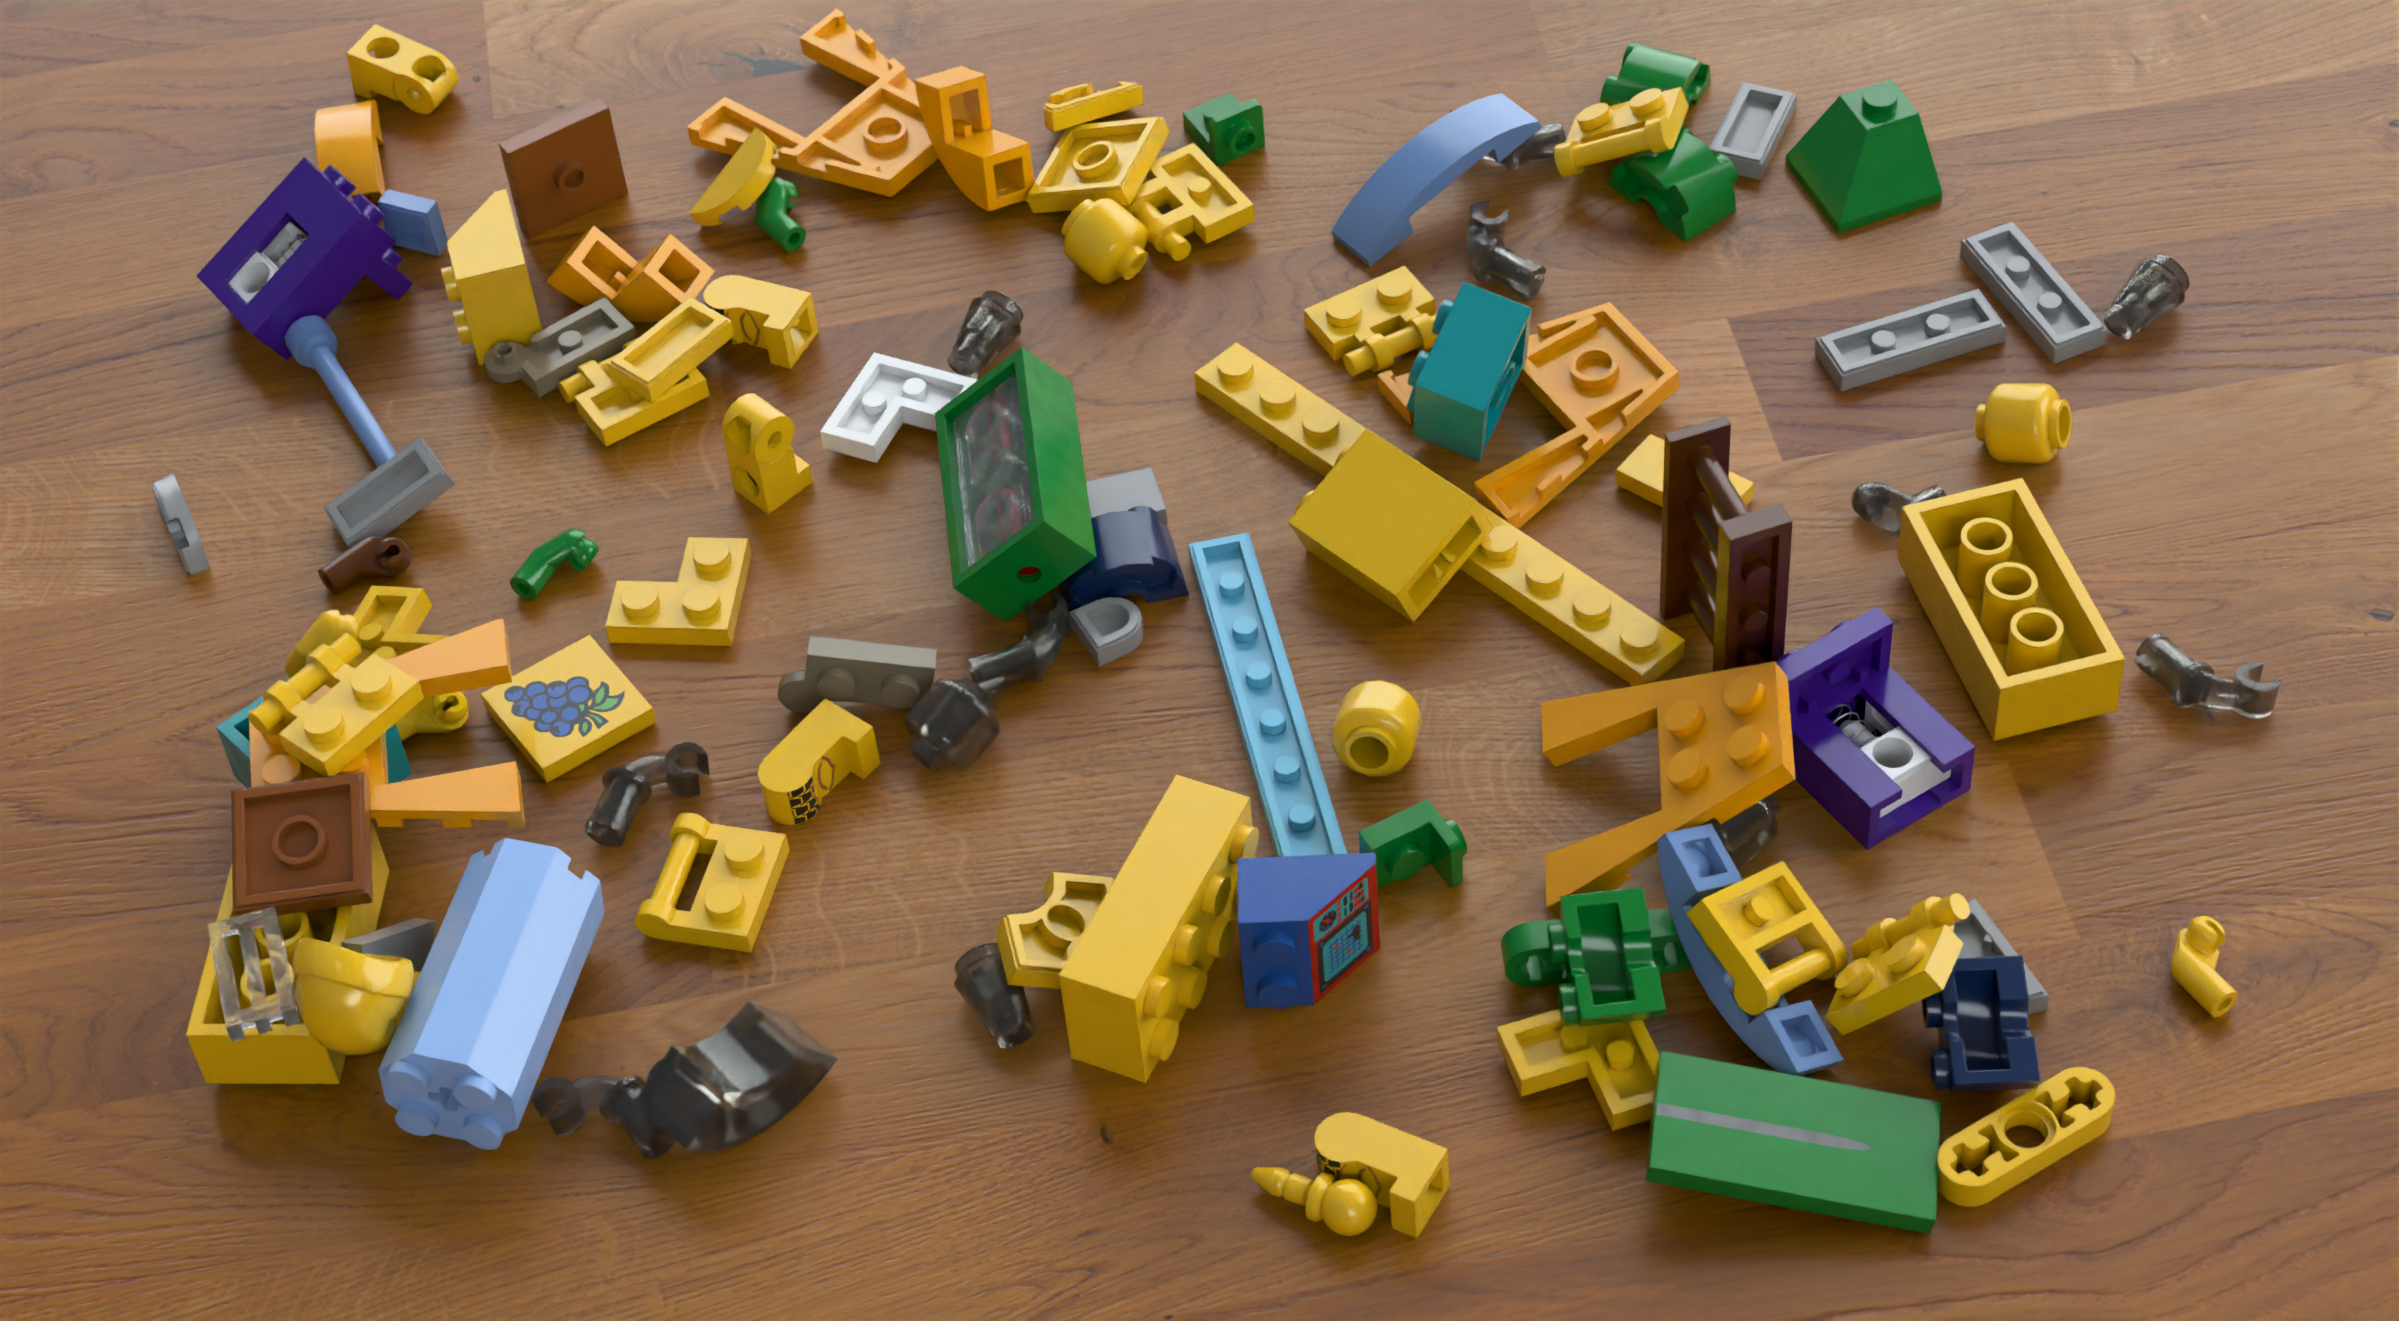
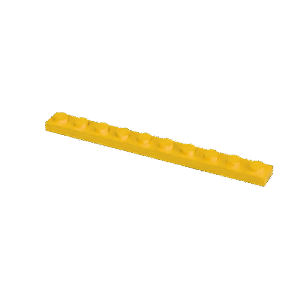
[1194,342,1685,686]

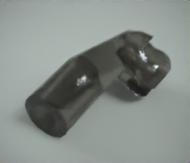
[1851,482,1946,533]

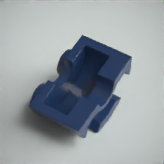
[1058,506,1189,620]
[1922,955,2041,1092]

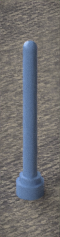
[285,315,397,468]

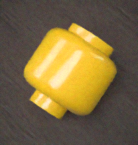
[1062,198,1148,284]
[1974,383,2072,464]
[1331,680,1422,777]

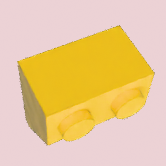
[441,189,542,365]

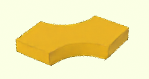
[995,872,1114,989]

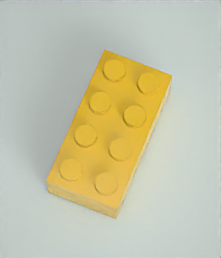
[1897,478,2125,741]
[1059,775,1259,1083]
[186,821,389,1084]

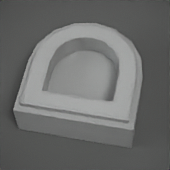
[1069,597,1144,667]

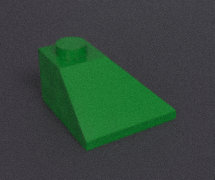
[1785,79,1943,234]

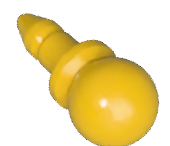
[1251,1167,1377,1236]

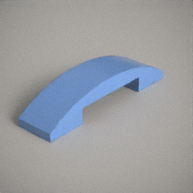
[1331,93,1541,267]
[1657,824,1844,1076]

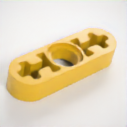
[1937,1067,2115,1207]

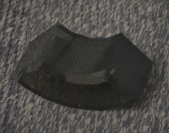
[633,1001,837,1152]

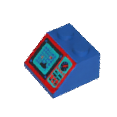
[1238,853,1380,1009]

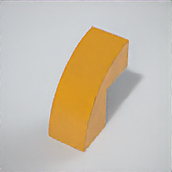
[914,66,1034,212]
[315,100,386,203]
[546,225,715,322]

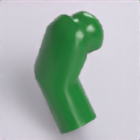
[754,177,806,251]
[510,528,599,600]

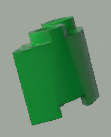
[1600,41,1711,126]
[1608,126,1738,242]
[1547,887,1666,1027]

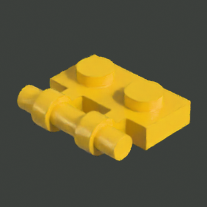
[1122,143,1255,261]
[1304,265,1438,376]
[558,337,710,447]
[248,633,424,777]
[1825,893,1970,1036]

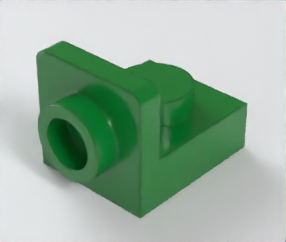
[1183,93,1265,166]
[1359,799,1467,889]

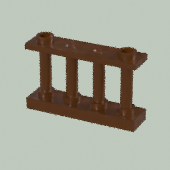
[1659,416,1793,672]

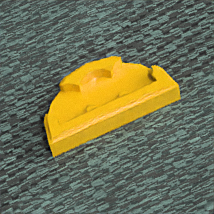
[1043,82,1144,132]
[688,128,777,226]

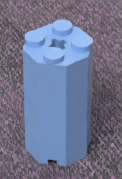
[378,838,605,1150]

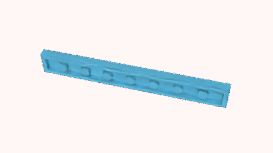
[1188,532,1347,857]

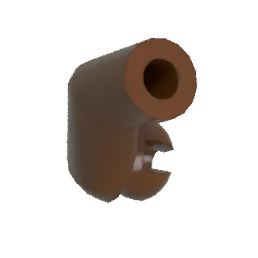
[318,537,411,594]

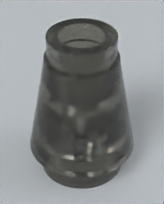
[2103,254,2190,339]
[947,291,1023,379]
[954,943,1036,1048]

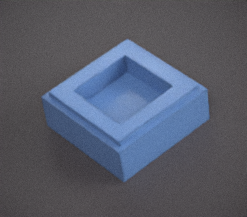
[378,189,448,256]

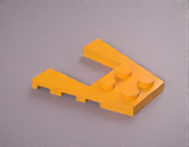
[687,9,939,197]
[1377,302,1679,529]
[249,619,525,829]
[1541,661,1795,919]

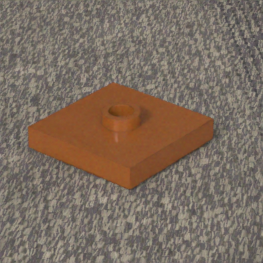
[499,97,628,239]
[231,772,373,921]

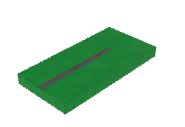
[1645,1050,1941,1234]

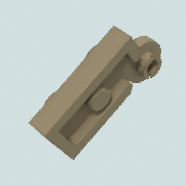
[484,297,637,397]
[778,636,937,713]

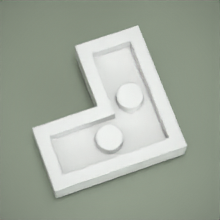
[820,353,978,463]

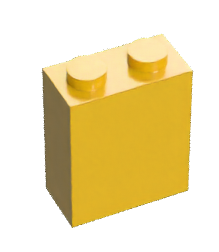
[1288,428,1493,623]

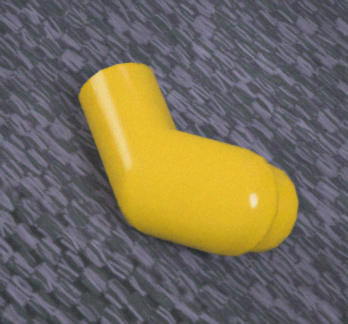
[285,609,359,678]
[396,691,469,741]
[2170,916,2238,1018]

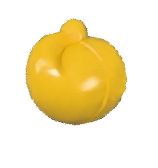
[293,938,414,1055]

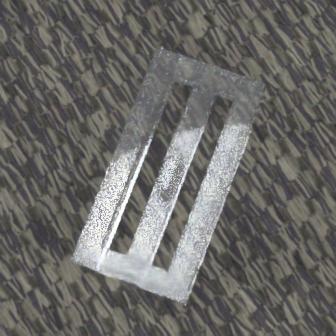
[207,906,300,1042]

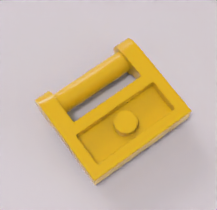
[1554,87,1689,178]
[634,813,790,953]
[1686,861,1848,1015]

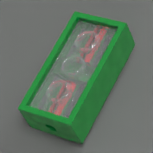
[935,347,1096,622]

